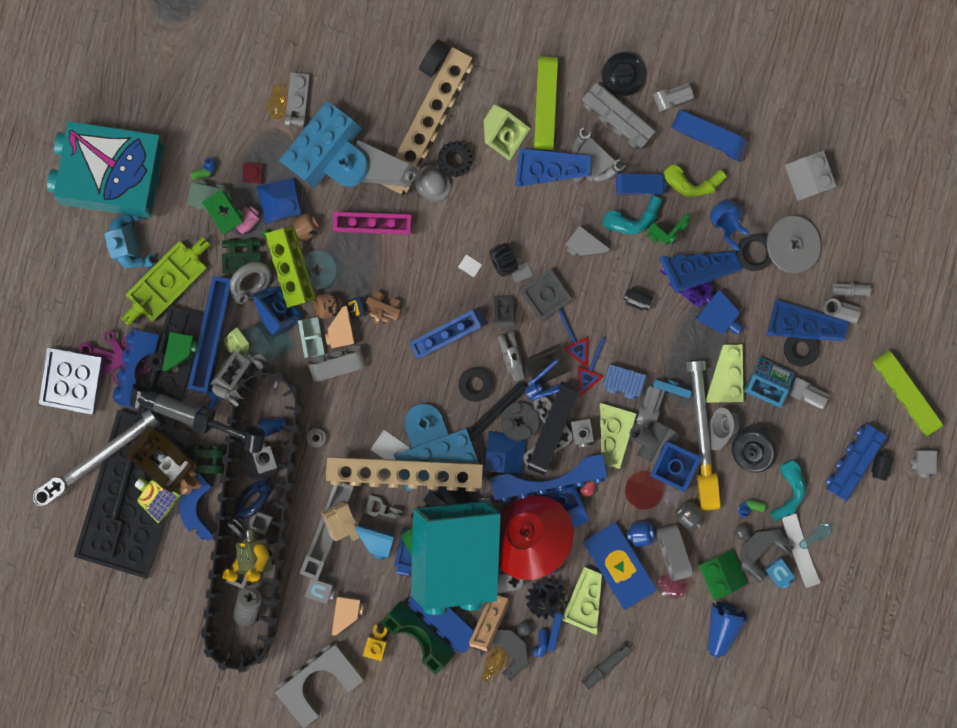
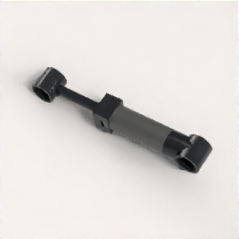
[129,383,265,453]

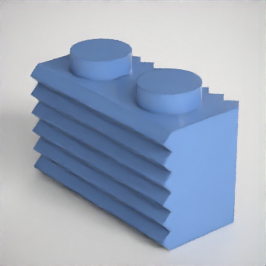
[603,364,647,400]

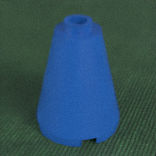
[707,602,749,658]

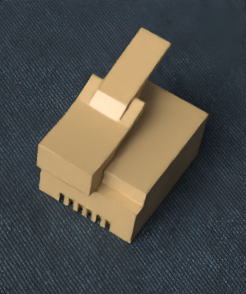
[321,501,359,541]

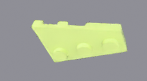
[705,344,743,403]
[600,403,637,469]
[562,566,602,635]

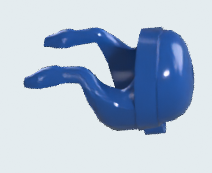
[710,199,749,251]

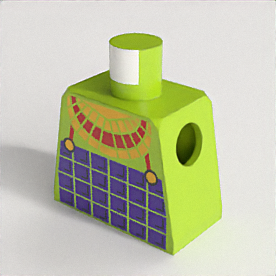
[134,477,182,523]

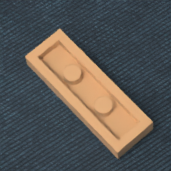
[469,595,509,651]

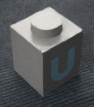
[305,578,336,604]

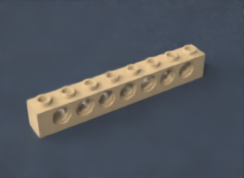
[381,47,474,196]
[326,456,483,491]

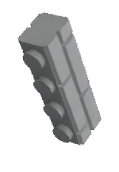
[582,82,656,150]

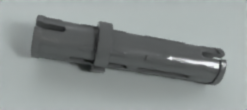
[581,643,631,690]

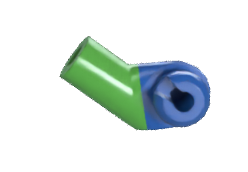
[191,158,216,180]
[737,499,766,518]

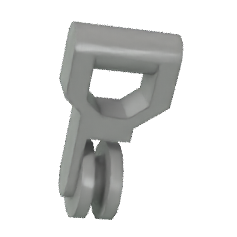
[364,495,404,519]

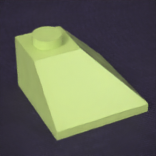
[484,105,530,161]

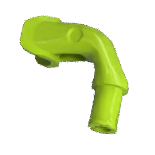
[662,165,727,198]

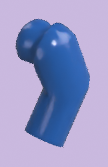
[533,629,548,658]

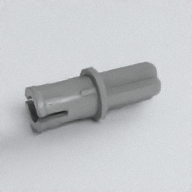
[832,282,871,297]

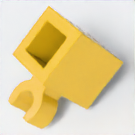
[363,624,388,661]

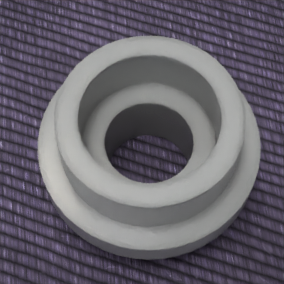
[307,428,326,448]

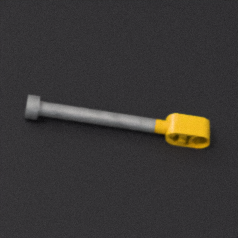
[686,360,720,511]

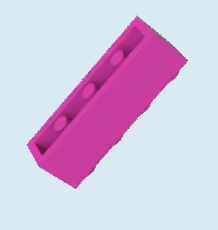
[333,212,412,235]

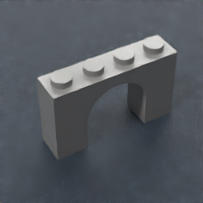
[275,643,365,728]

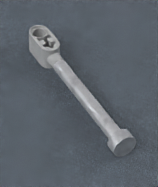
[33,409,162,506]

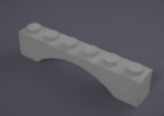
[299,466,355,581]

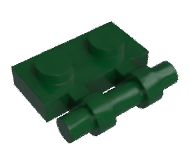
[222,238,261,273]

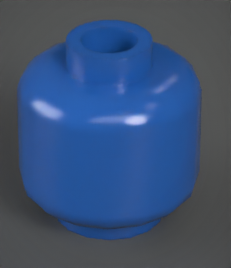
[627,521,656,547]

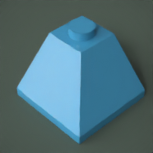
[356,524,395,560]

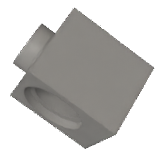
[252,443,279,474]

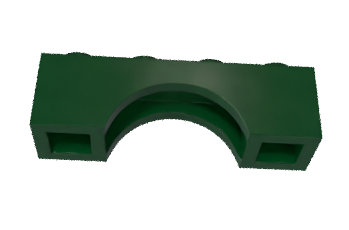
[380,600,456,675]

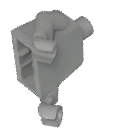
[571,125,628,184]
[210,351,267,406]

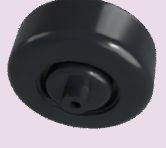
[731,425,780,473]

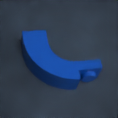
[180,472,213,541]

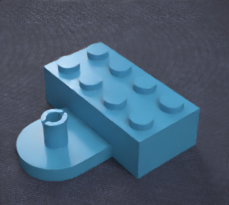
[279,101,369,188]
[394,404,480,491]

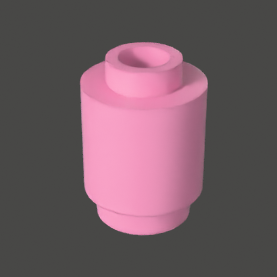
[235,206,260,235]

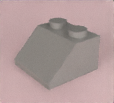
[784,151,836,201]

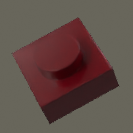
[242,163,263,184]

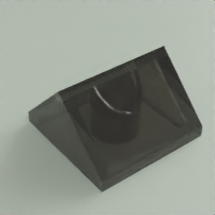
[524,344,570,384]

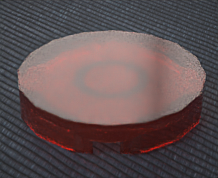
[625,472,663,510]

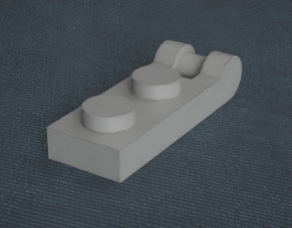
[285,72,310,128]

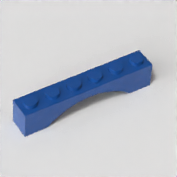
[490,453,608,502]

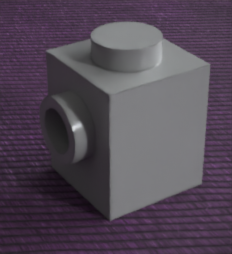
[570,419,594,448]
[911,450,937,478]

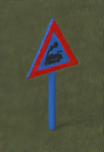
[558,309,588,368]
[577,337,605,397]

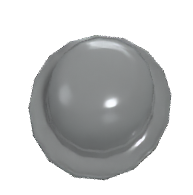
[415,165,451,202]

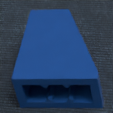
[615,174,666,196]

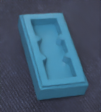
[652,379,692,398]

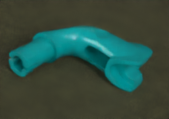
[602,196,662,235]
[769,459,807,522]

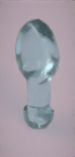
[799,524,833,549]

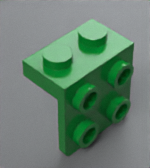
[645,212,691,246]

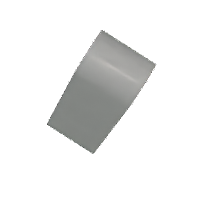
[308,345,366,381]
[656,524,692,581]

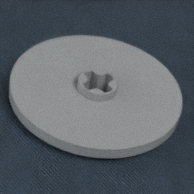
[767,216,821,273]

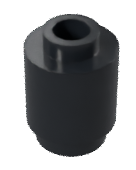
[623,287,653,311]
[871,451,894,481]

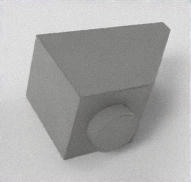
[565,226,610,257]

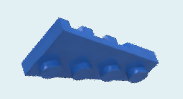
[515,148,594,187]
[766,300,849,341]

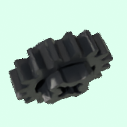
[526,577,568,620]

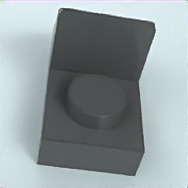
[493,295,514,328]

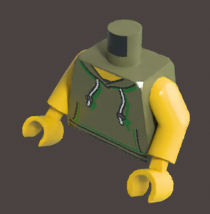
[222,529,273,582]

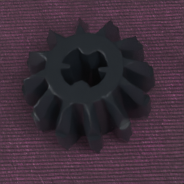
[489,243,518,277]

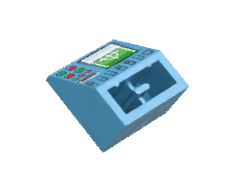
[743,357,794,408]

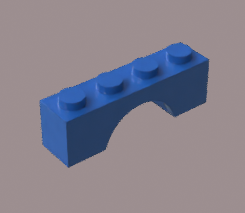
[113,327,159,408]

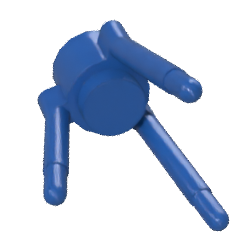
[525,359,569,401]

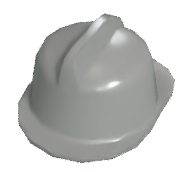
[708,407,739,450]

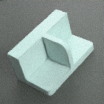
[298,317,325,358]

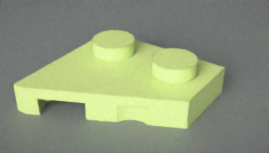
[224,328,252,369]

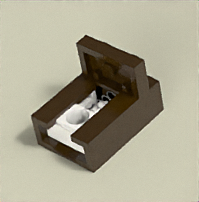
[125,425,196,493]

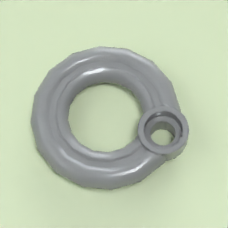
[230,262,272,304]

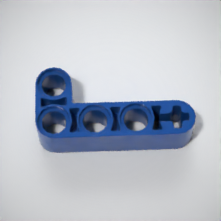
[671,110,749,162]

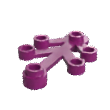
[79,330,150,384]

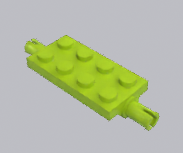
[120,237,210,326]

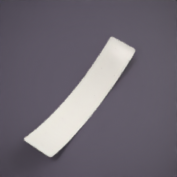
[782,514,820,588]

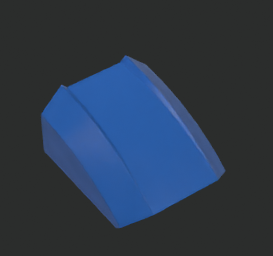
[252,287,303,338]

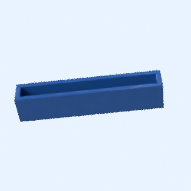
[188,276,232,395]

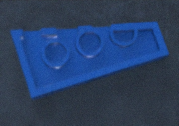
[659,252,743,293]

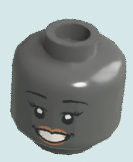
[675,501,704,530]

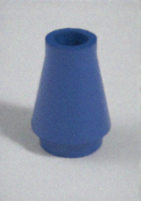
[257,418,286,437]

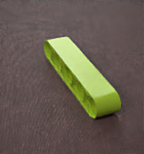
[534,56,558,151]
[872,350,943,437]

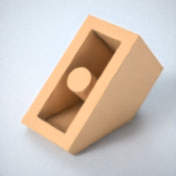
[325,306,355,348]
[332,595,364,636]

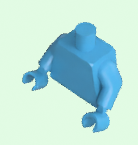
[104,215,157,268]

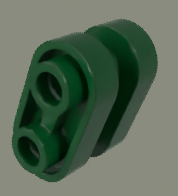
[186,444,225,474]

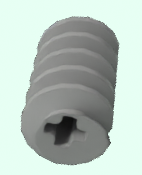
[233,587,262,626]

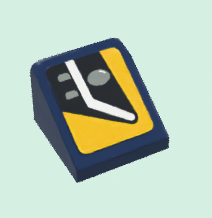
[347,297,366,319]

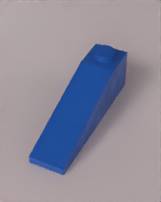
[409,307,488,360]

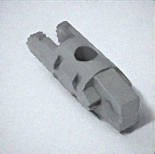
[497,331,524,381]

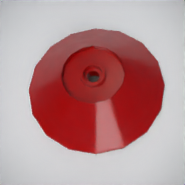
[498,496,574,580]

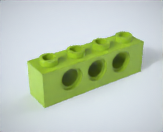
[265,225,316,308]

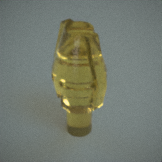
[267,85,287,119]
[481,648,505,682]

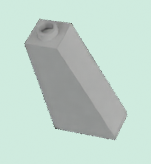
[355,140,418,187]

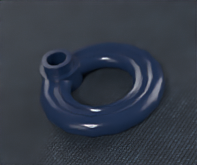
[234,480,274,519]

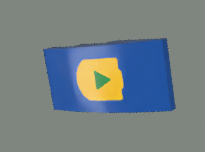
[583,522,657,611]

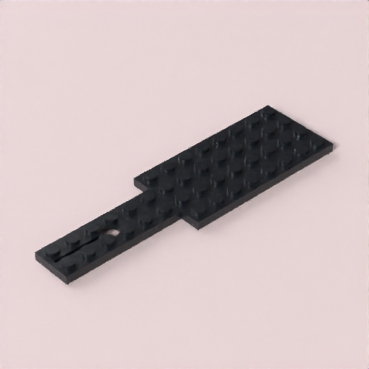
[74,305,204,579]

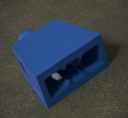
[695,290,743,335]

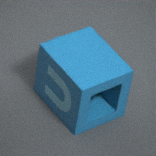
[764,557,795,589]

